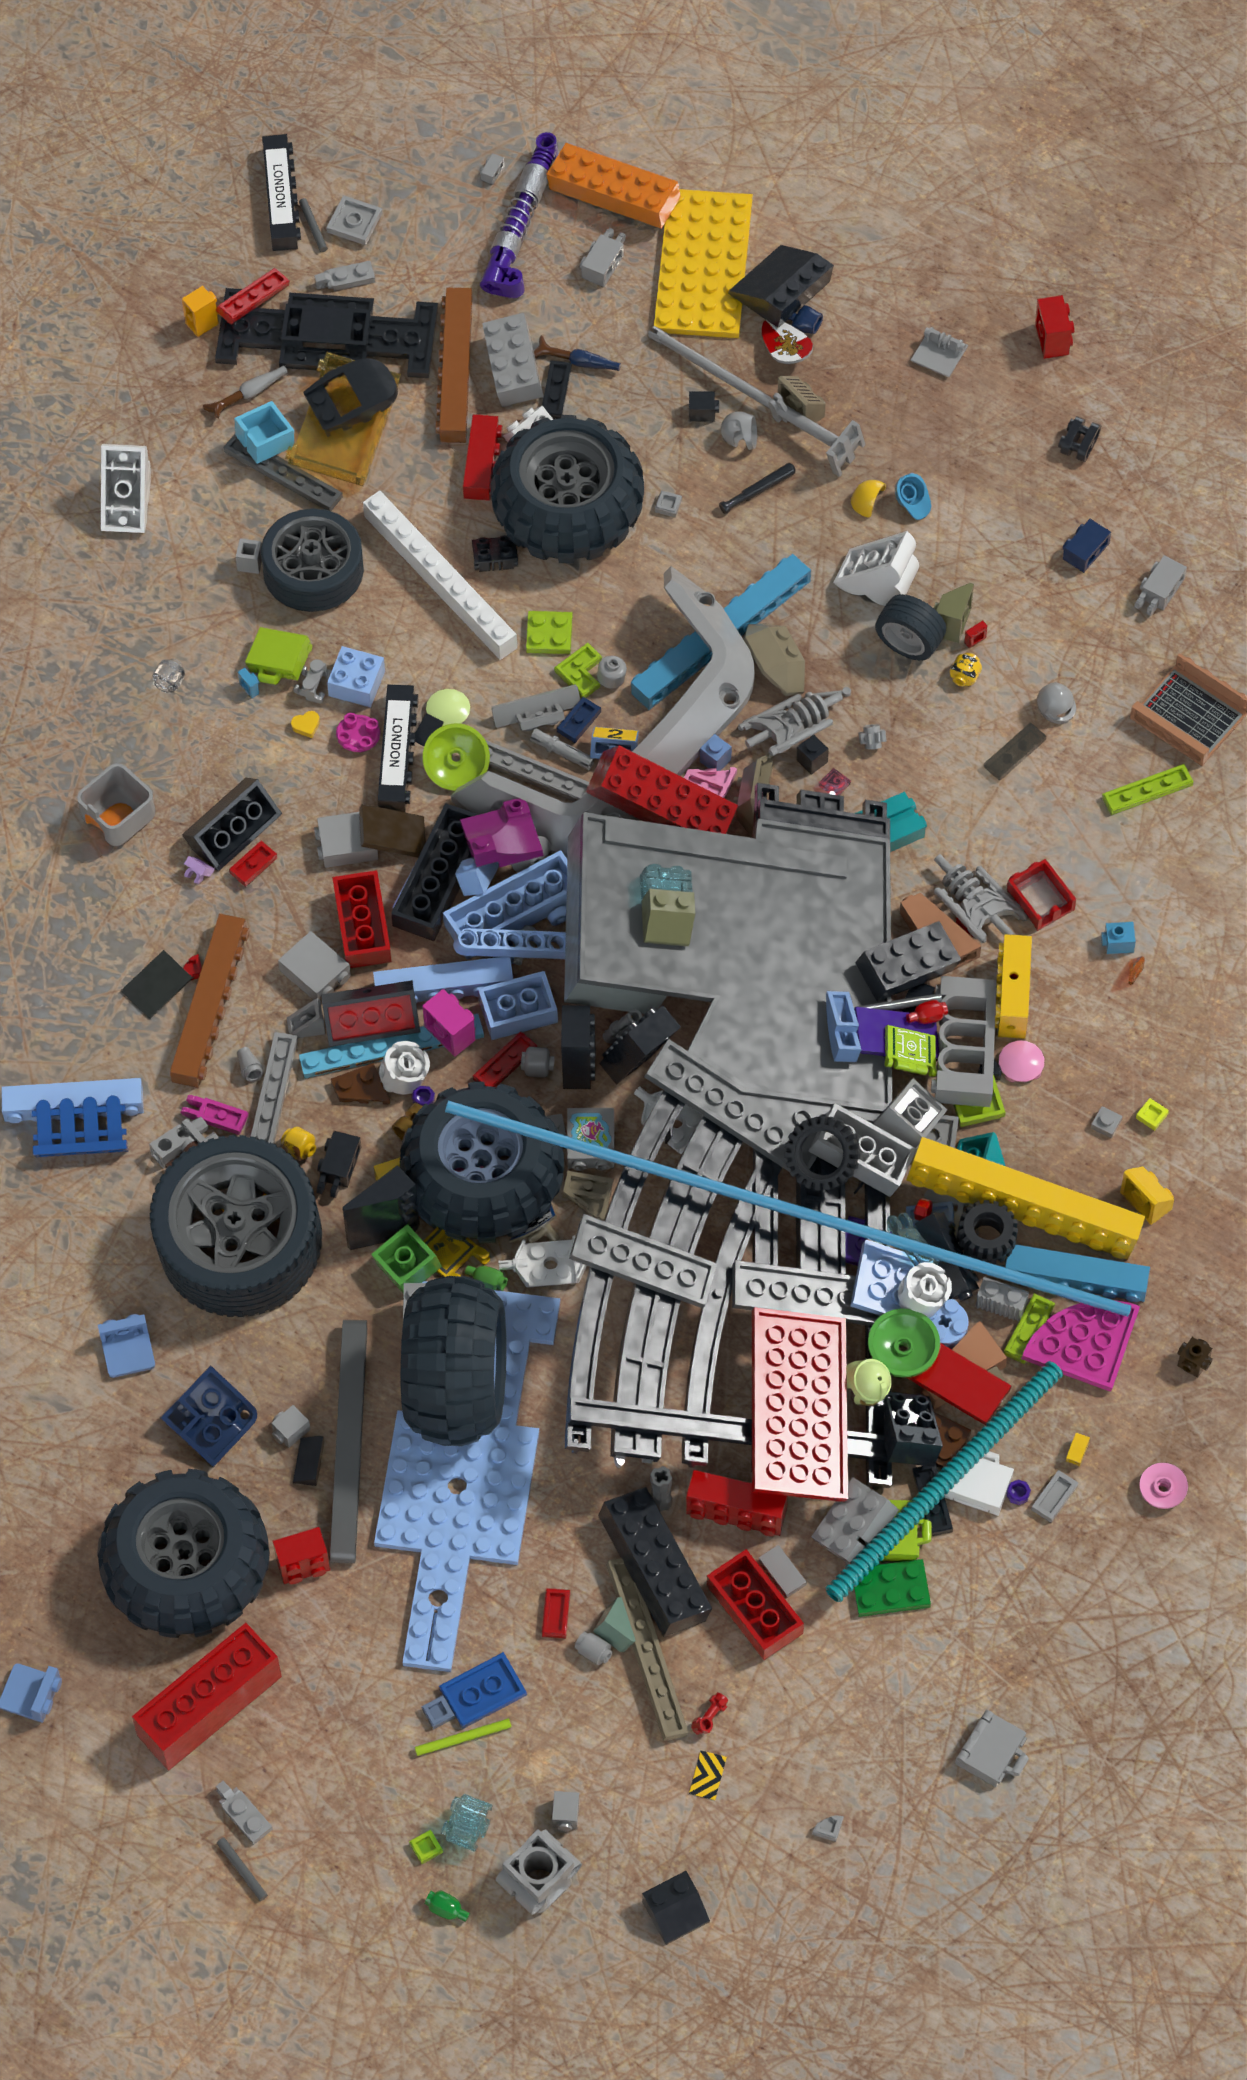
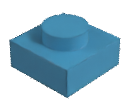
[238,668,260,698]

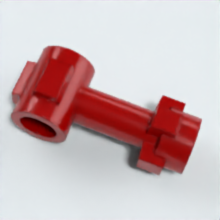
[691,1692,728,1735]

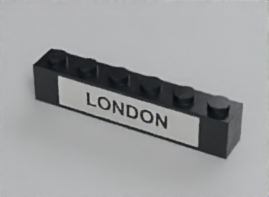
[262,134,301,251]
[377,684,419,813]

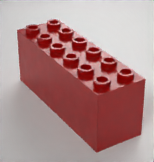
[586,745,738,834]
[132,1622,282,1771]

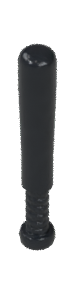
[719,463,796,514]

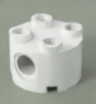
[379,1041,430,1095]
[898,1262,952,1317]

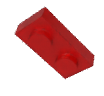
[229,840,278,887]

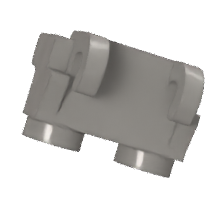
[293,659,332,704]

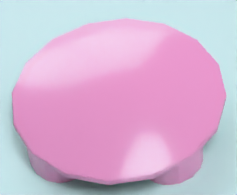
[999,1041,1044,1082]

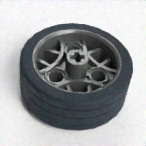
[261,508,364,612]

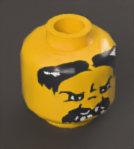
[949,653,982,687]

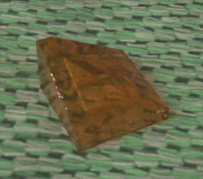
[1128,956,1145,985]

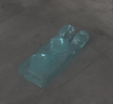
[886,1213,940,1266]

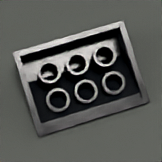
[728,245,834,328]
[342,1165,420,1250]

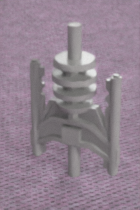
[737,692,843,756]
[934,854,1028,944]

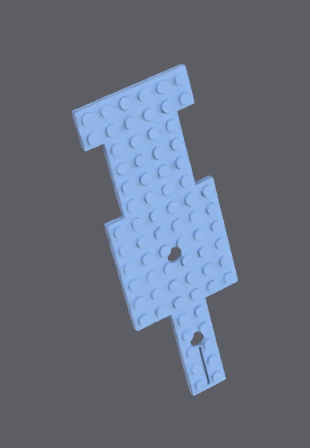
[374,1281,561,1672]

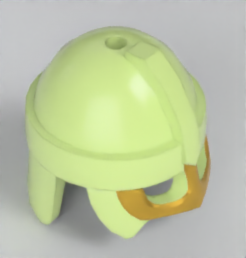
[846,1359,891,1406]

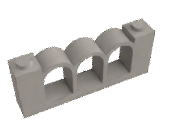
[931,976,996,1107]

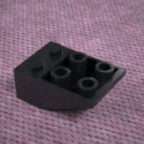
[883,1392,943,1467]

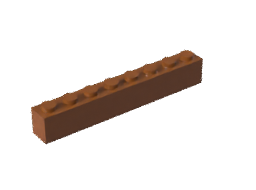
[436,287,473,443]
[170,913,250,1088]

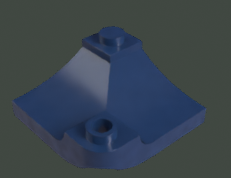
[160,1365,257,1467]

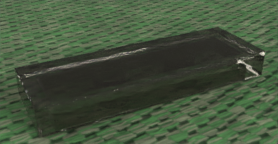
[984,722,1047,781]

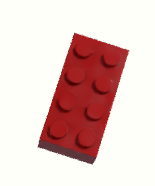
[332,870,392,969]
[686,1470,788,1536]
[707,1549,804,1660]

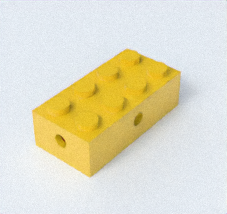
[995,934,1032,1039]

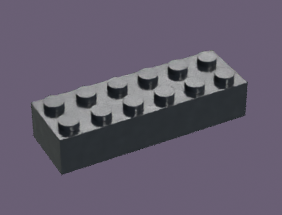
[391,803,478,941]
[599,1006,681,1085]
[598,1487,712,1637]

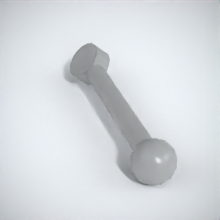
[805,687,851,698]

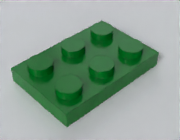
[854,1559,931,1617]

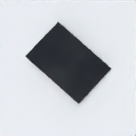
[415,713,444,746]

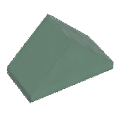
[593,1597,636,1652]

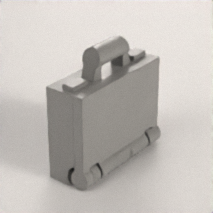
[955,1710,1029,1787]

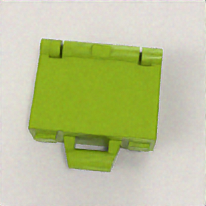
[245,627,312,685]
[882,1500,932,1562]

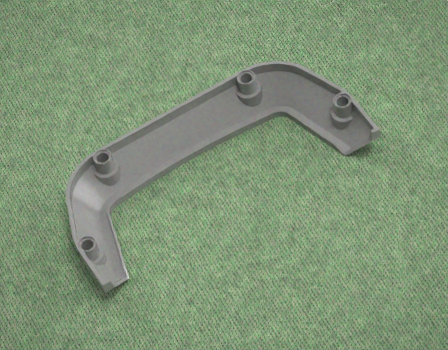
[451,566,755,858]

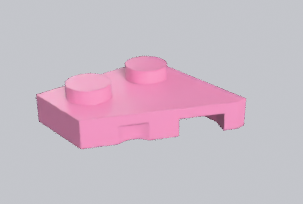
[684,767,737,798]

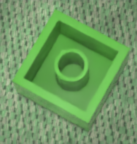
[371,1224,442,1294]

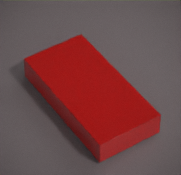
[542,1588,570,1639]

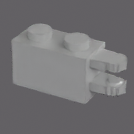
[580,227,626,287]
[1134,555,1187,616]

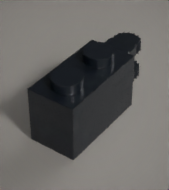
[316,1131,362,1198]

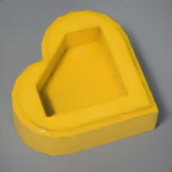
[291,711,320,738]

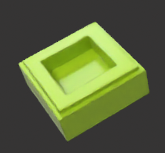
[409,1829,443,1865]

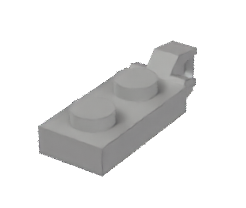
[314,261,375,291]
[216,1781,273,1845]

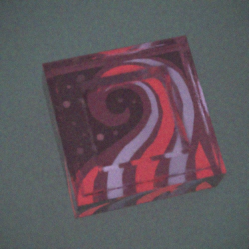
[819,768,851,795]

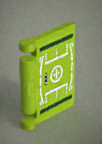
[884,1025,937,1077]

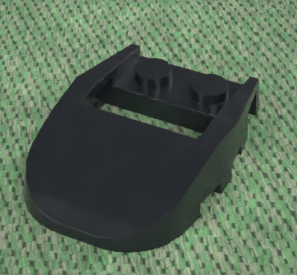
[303,358,398,437]

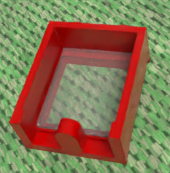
[1007,859,1076,931]

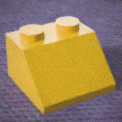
[1120,1166,1174,1225]

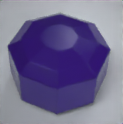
[412,1086,435,1106]
[1006,1479,1031,1505]

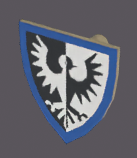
[509,1205,560,1243]

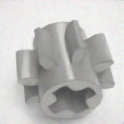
[858,724,887,749]

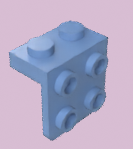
[98,1314,155,1378]
[0,1664,62,1723]

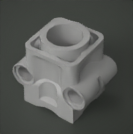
[495,1829,582,1915]

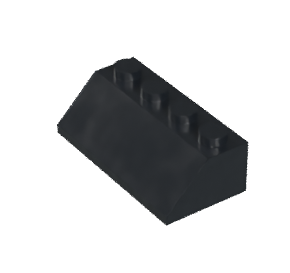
[182,777,282,871]

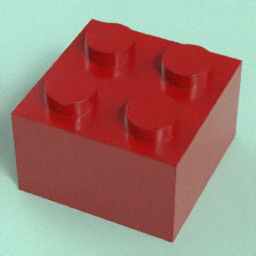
[1035,295,1075,359]
[273,1527,330,1584]

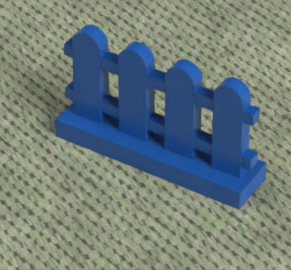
[32,1095,129,1158]

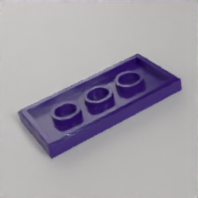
[854,1007,939,1062]

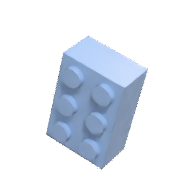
[478,971,558,1040]

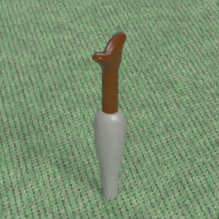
[203,366,288,418]

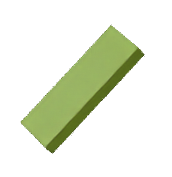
[1004,1293,1055,1364]

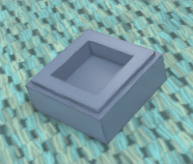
[421,1695,455,1730]

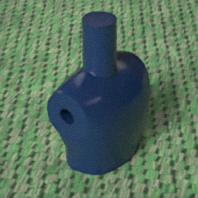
[788,305,823,334]

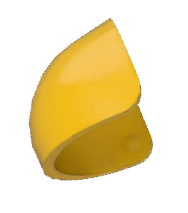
[851,480,886,518]

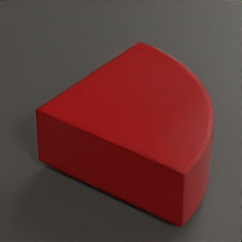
[183,954,202,980]

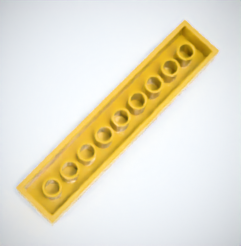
[906,1137,1145,1260]

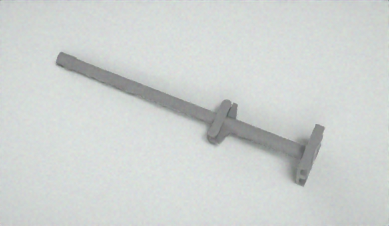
[648,326,866,477]

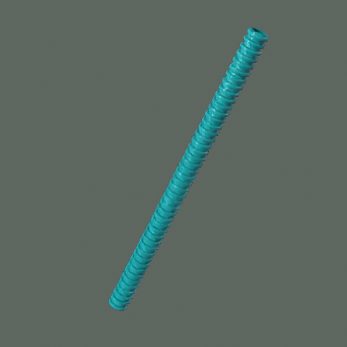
[825,1361,1063,1603]

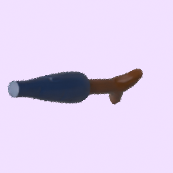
[534,335,621,371]

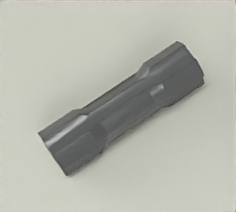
[650,1466,672,1512]

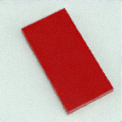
[906,1343,1012,1426]

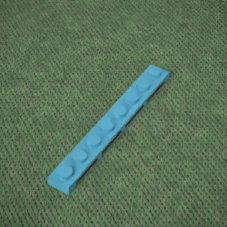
[299,1014,484,1079]

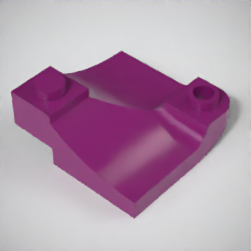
[461,799,544,867]

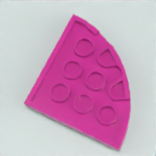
[1021,1300,1140,1392]

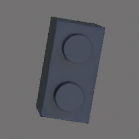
[1062,518,1111,573]

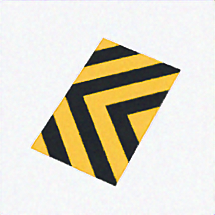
[689,1751,727,1800]

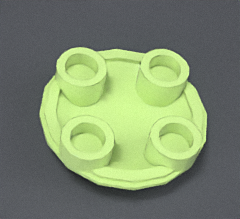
[426,689,470,726]

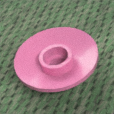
[1139,1463,1188,1509]

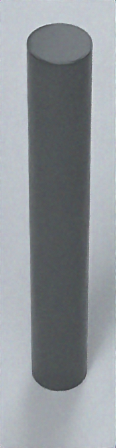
[299,198,328,252]
[217,1837,268,1901]

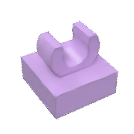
[184,856,215,884]

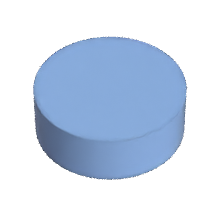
[547,905,566,926]

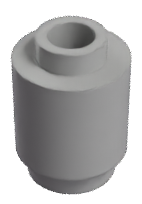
[575,1632,612,1666]

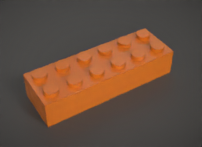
[546,143,681,229]

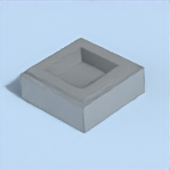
[655,491,682,517]

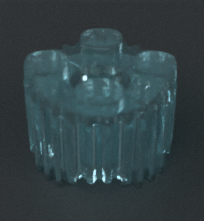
[441,1794,493,1851]

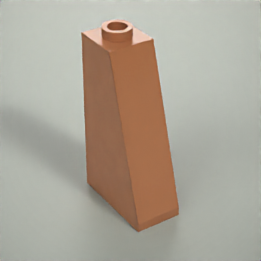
[900,893,981,976]
[920,1321,1007,1410]

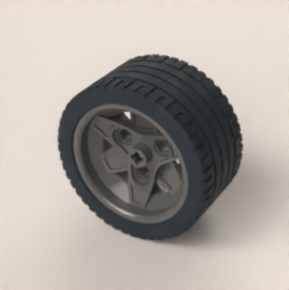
[150,1135,322,1317]

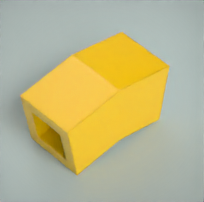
[1066,1433,1090,1466]

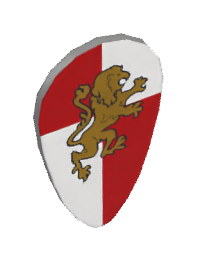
[761,320,813,364]

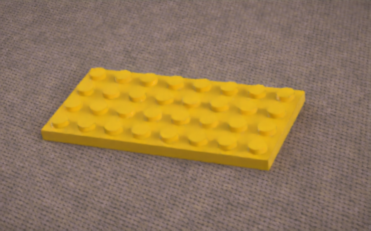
[654,189,753,338]

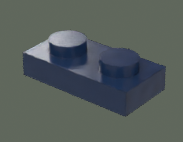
[557,697,601,743]

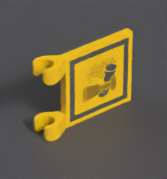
[423,1227,490,1277]

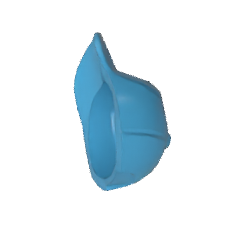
[895,473,932,520]

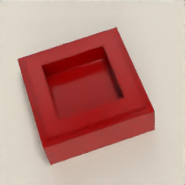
[964,620,988,648]

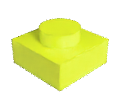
[1136,1098,1169,1131]

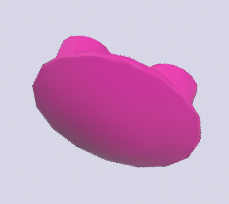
[336,713,380,752]

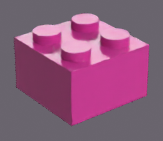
[422,989,475,1057]

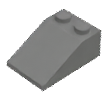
[873,1079,947,1148]

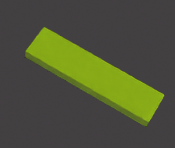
[1102,764,1194,815]

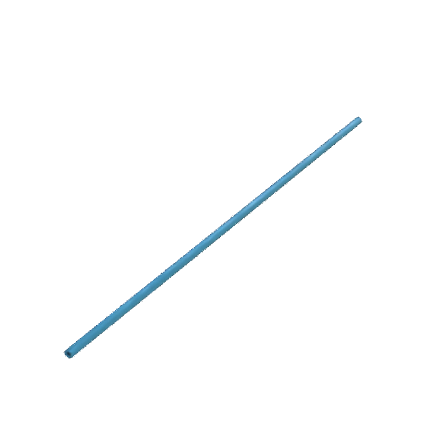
[445,1100,1131,1317]

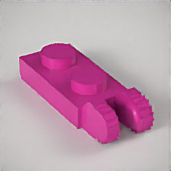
[180,1095,249,1135]

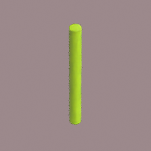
[414,1718,512,1756]

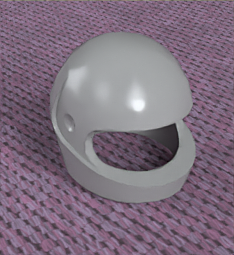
[721,411,757,450]
[1037,682,1076,724]

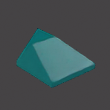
[957,1132,1006,1166]

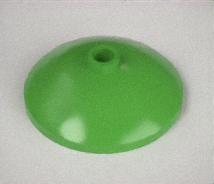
[868,1308,940,1377]

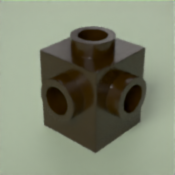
[1177,1337,1213,1378]

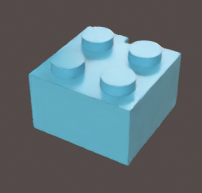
[234,401,294,464]

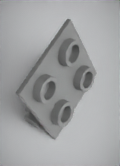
[911,327,968,377]

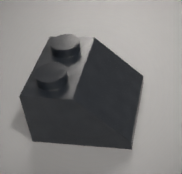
[642,1871,710,1945]

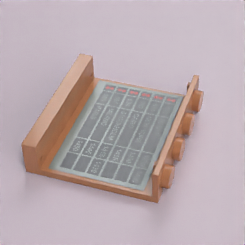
[1130,653,1247,766]

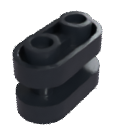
[1058,416,1102,462]

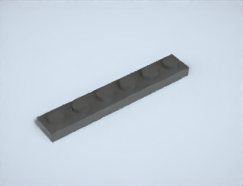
[223,434,343,511]

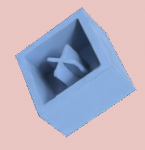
[327,646,385,708]

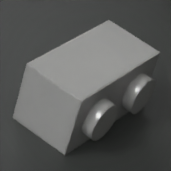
[480,153,505,185]

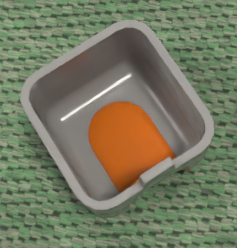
[77,763,156,846]

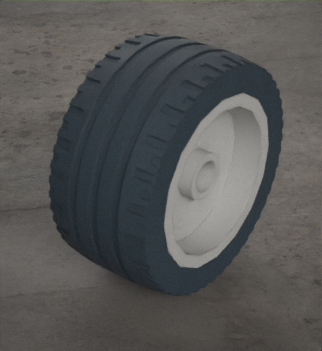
[875,594,947,661]

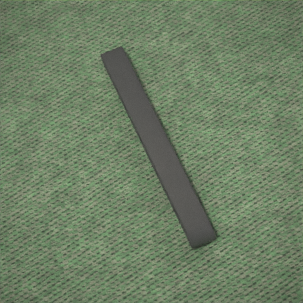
[330,1320,367,1564]

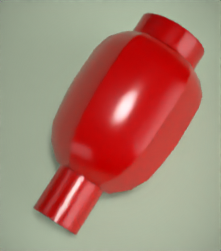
[906,1000,948,1024]

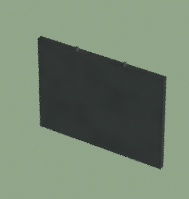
[121,950,193,1019]

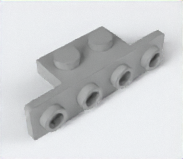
[491,685,580,731]

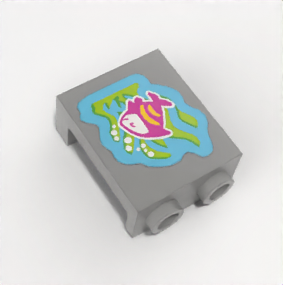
[567,1108,614,1171]

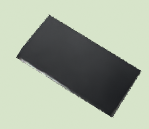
[293,1436,324,1486]

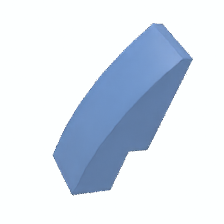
[826,991,861,1062]

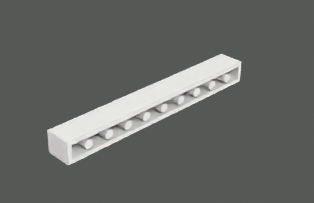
[363,491,517,660]

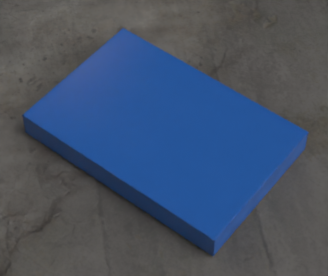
[439,1652,527,1729]

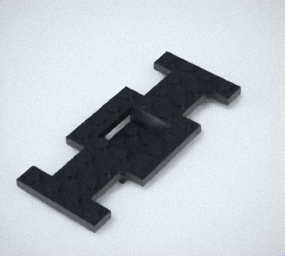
[215,288,438,378]

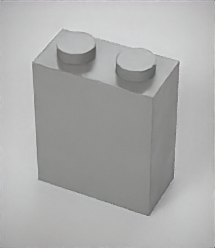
[314,812,378,868]
[278,931,351,1002]

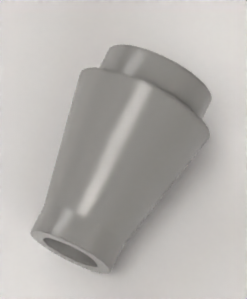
[237,1047,263,1082]

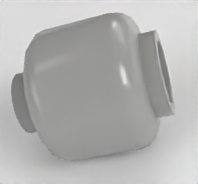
[597,655,627,689]
[521,1047,554,1078]

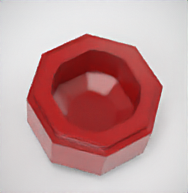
[914,1198,933,1221]

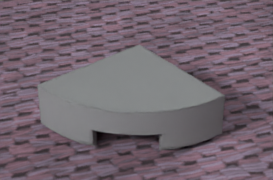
[812,1815,844,1842]

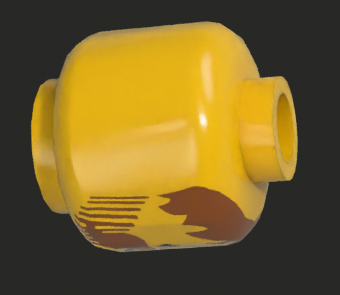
[281,1126,316,1161]

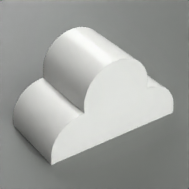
[101,444,151,533]
[833,531,919,606]

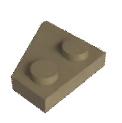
[563,1171,614,1221]

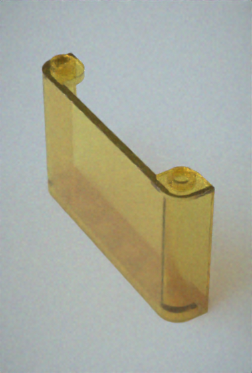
[285,352,401,487]

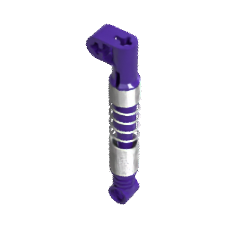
[480,132,559,298]

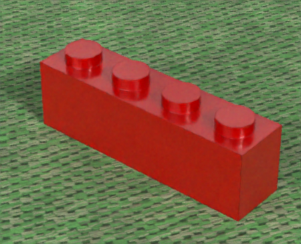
[463,414,503,501]

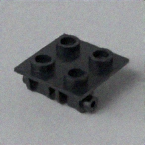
[472,535,518,572]

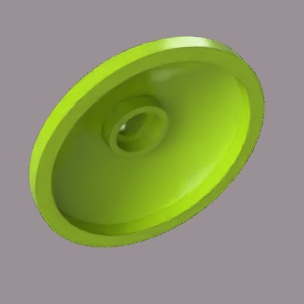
[422,723,490,791]

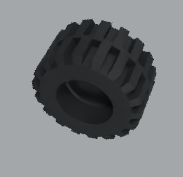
[957,1200,1018,1265]

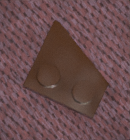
[331,1063,390,1105]

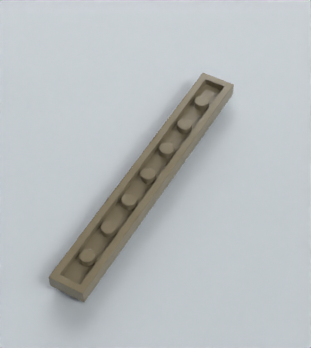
[606,1558,689,1741]

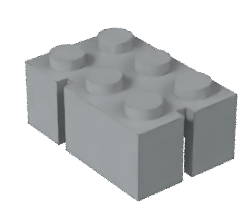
[811,1477,899,1564]

